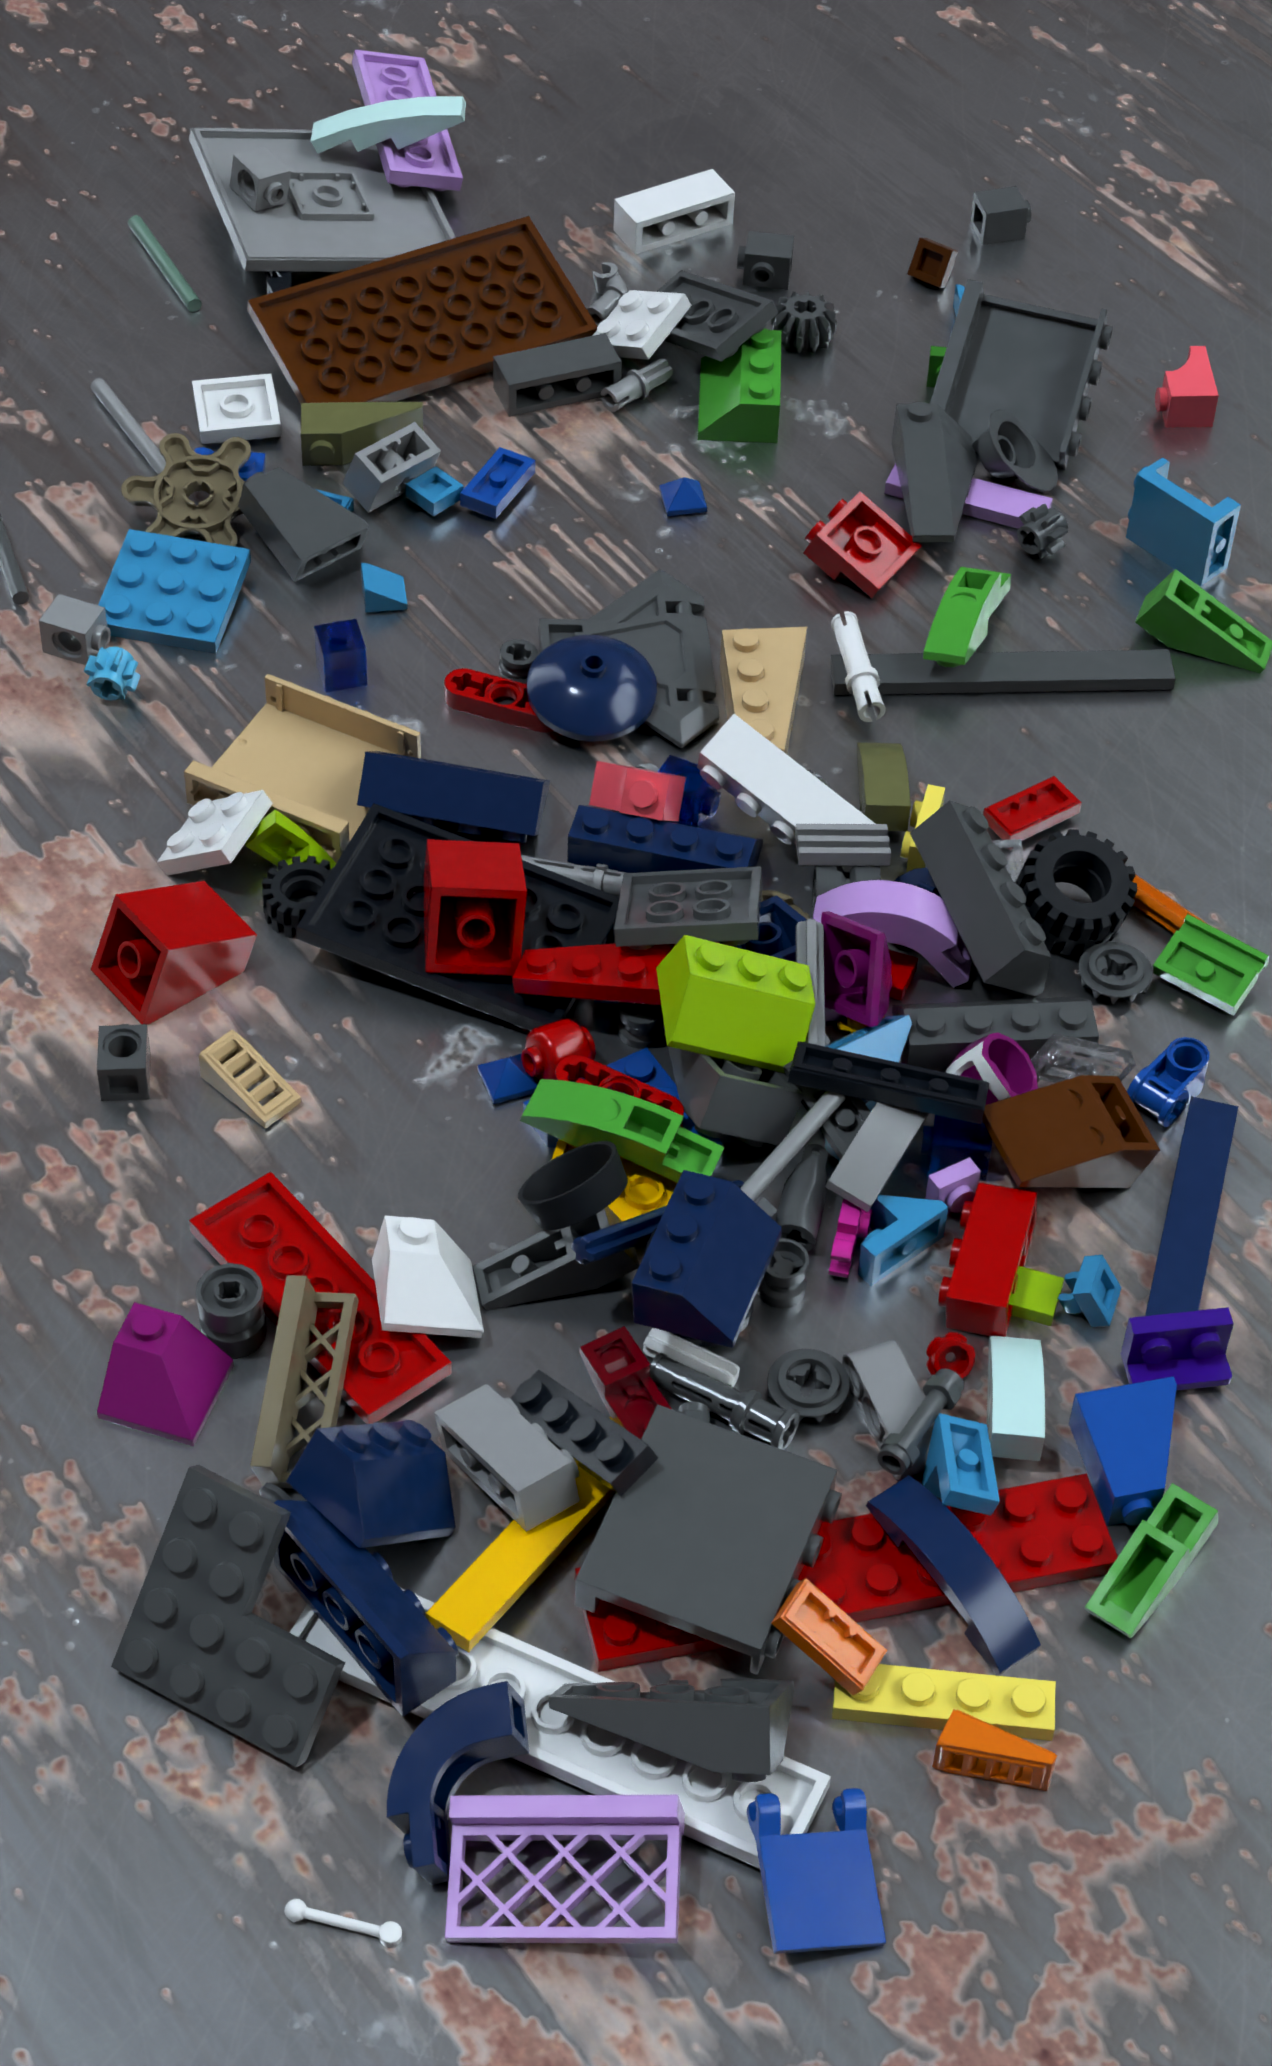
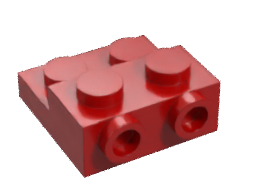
[803,491,922,598]

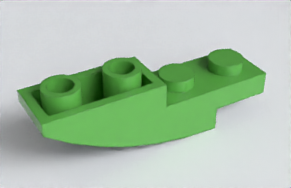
[923,567,1011,667]
[520,1079,725,1183]

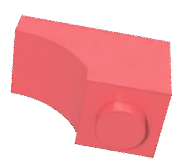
[1155,346,1219,428]
[589,761,686,821]

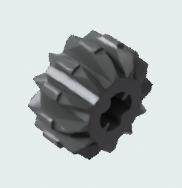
[771,291,837,353]

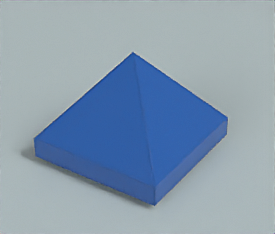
[659,477,707,516]
[478,1054,537,1104]

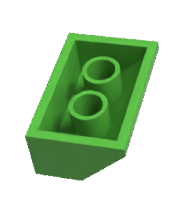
[698,328,781,444]

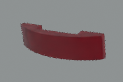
[579,1326,672,1439]

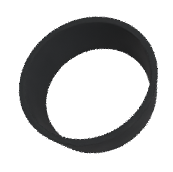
[518,1141,628,1230]

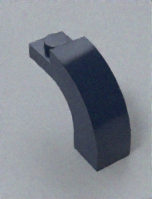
[387,1681,529,1885]

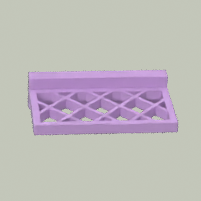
[445,1795,685,1943]

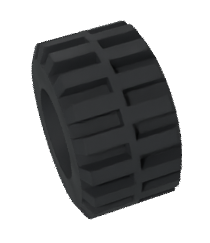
[1015,829,1137,956]

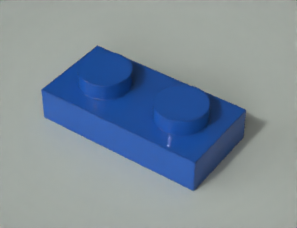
[460,447,536,519]

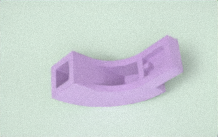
[813,880,972,988]

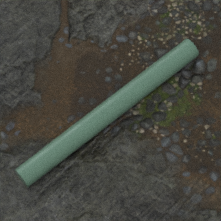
[128,215,202,312]

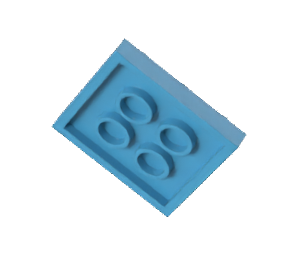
[98,529,251,654]

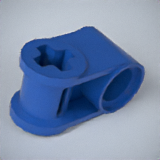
[1127,1037,1209,1128]

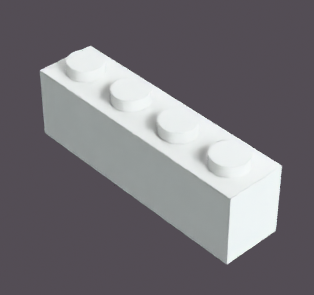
[697,714,875,870]

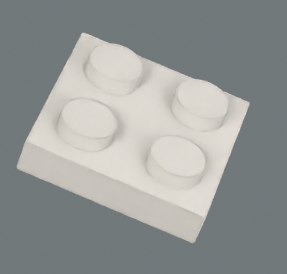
[593,290,692,359]
[192,373,282,444]
[157,790,273,875]

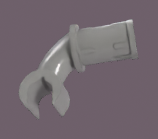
[587,262,628,326]

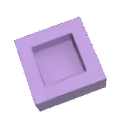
[925,1157,981,1214]

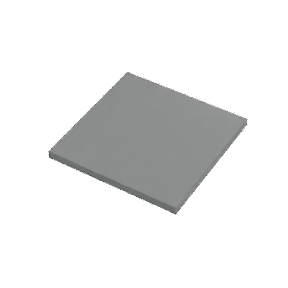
[189,128,456,272]

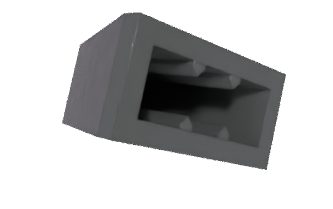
[238,467,369,582]

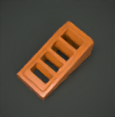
[932,1709,1057,1791]

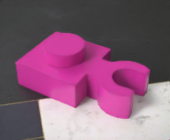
[829,1198,872,1278]

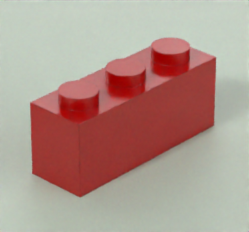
[938,1182,1037,1337]

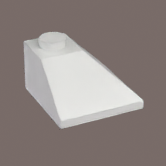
[372,1215,484,1338]

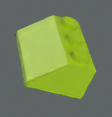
[656,935,815,1073]

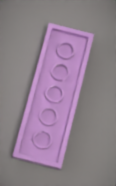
[352,50,463,191]

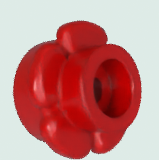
[926,1332,976,1379]

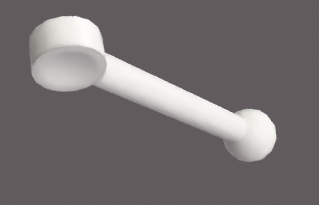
[284,1899,402,1948]

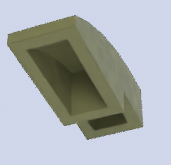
[857,742,911,831]

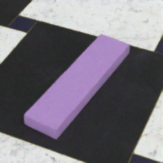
[884,463,1053,529]

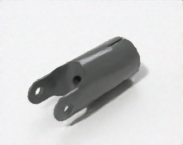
[775,1144,828,1252]

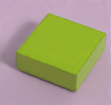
[1009,1266,1065,1326]

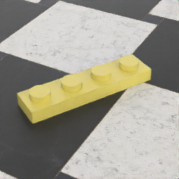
[832,1664,1056,1741]

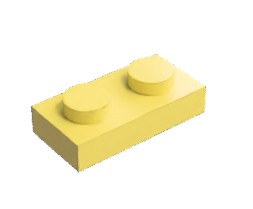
[900,784,945,873]

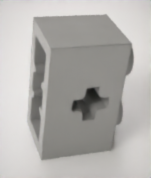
[343,422,441,513]

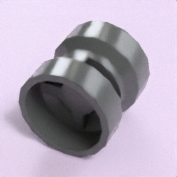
[757,1238,809,1309]

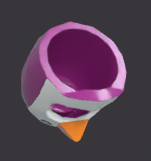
[946,1032,1038,1124]

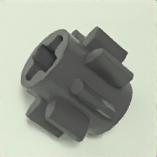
[1017,504,1068,559]

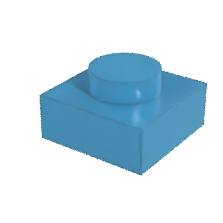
[406,466,464,516]

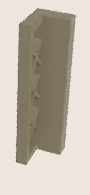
[250,1275,359,1489]

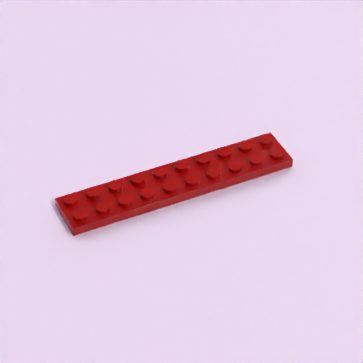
[574,1473,1118,1672]

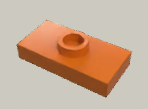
[771,1578,887,1696]

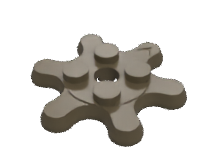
[121,433,251,547]

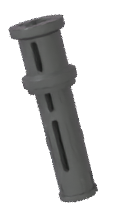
[650,1353,800,1450]

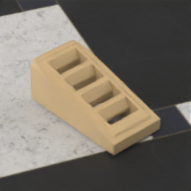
[199,1030,301,1129]

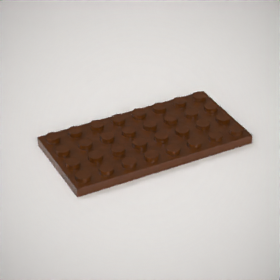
[247,216,598,404]

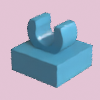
[1058,1255,1122,1327]

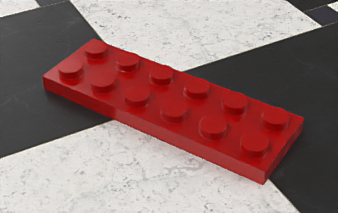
[189,1171,452,1424]

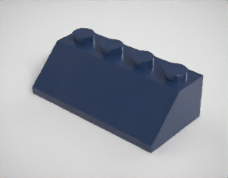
[357,751,550,843]
[567,805,763,873]
[274,1500,458,1717]

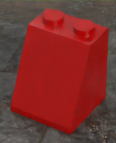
[424,839,527,976]
[90,881,257,1024]

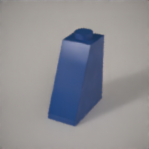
[1069,1376,1177,1526]

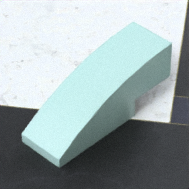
[987,1335,1045,1461]

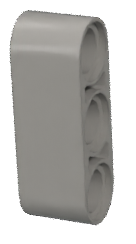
[842,1340,935,1480]

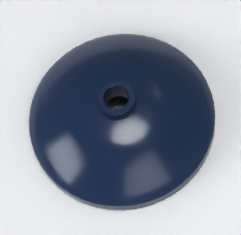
[527,635,657,741]

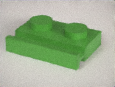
[1153,914,1269,1016]

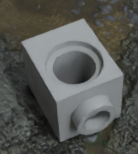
[230,146,291,212]
[39,594,111,665]

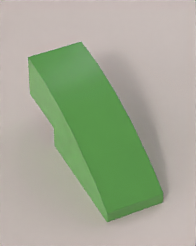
[1085,1483,1218,1638]

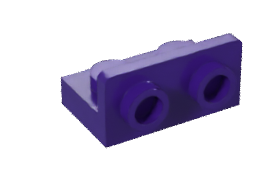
[1120,1307,1234,1391]

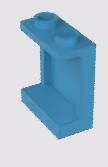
[1126,458,1241,586]

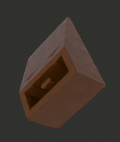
[982,1075,1160,1188]

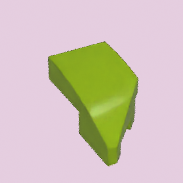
[245,809,336,869]

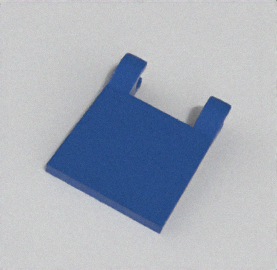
[747,1788,886,1954]

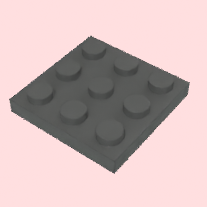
[614,866,762,950]

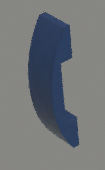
[866,1475,1041,1676]

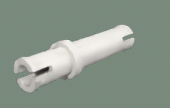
[831,611,886,722]

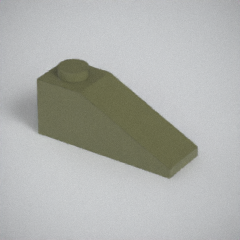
[301,402,423,466]

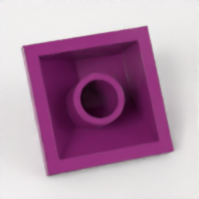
[821,911,892,1027]
[97,1302,234,1447]

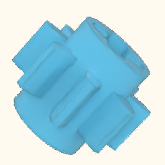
[84,647,141,701]

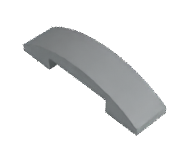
[825,1102,930,1212]

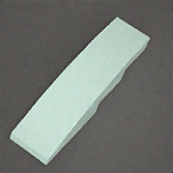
[311,96,466,154]

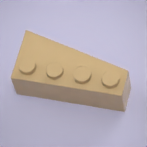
[719,627,807,754]

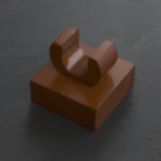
[907,238,958,288]

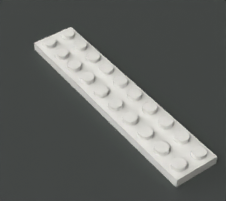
[289,1588,831,1869]

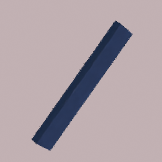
[1145,1096,1239,1316]

